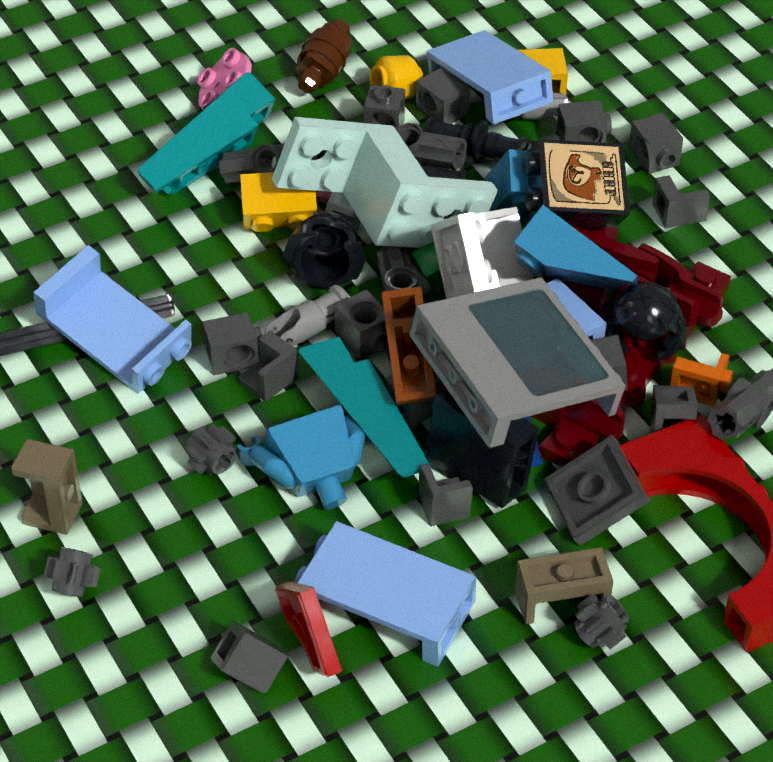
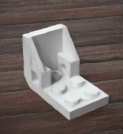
[430,207,533,299]

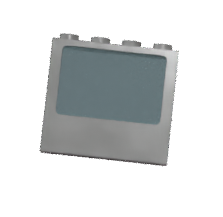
[409,277,626,448]

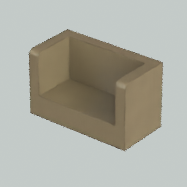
[11,439,83,535]
[515,547,613,625]

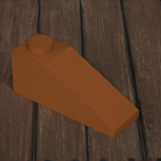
[382,287,437,405]

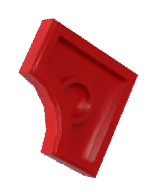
[275,581,342,677]

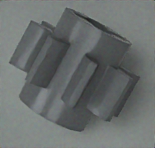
[186,424,237,476]
[44,547,101,597]
[574,593,629,649]

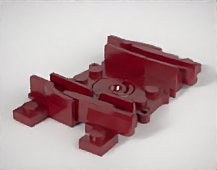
[518,226,731,467]

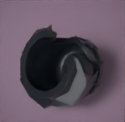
[283,211,366,290]
[604,281,687,361]

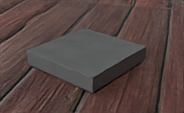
[543,435,650,546]

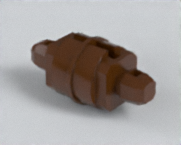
[295,18,353,94]

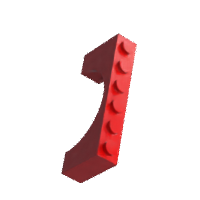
[620,414,773,653]

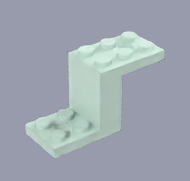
[272,117,498,248]

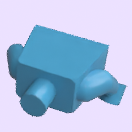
[237,404,365,510]

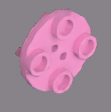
[197,48,252,110]

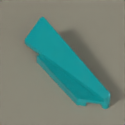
[138,72,275,195]
[299,336,431,478]

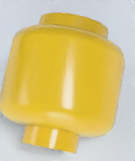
[370,55,423,100]

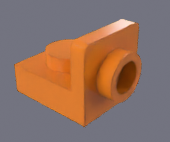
[670,353,733,407]

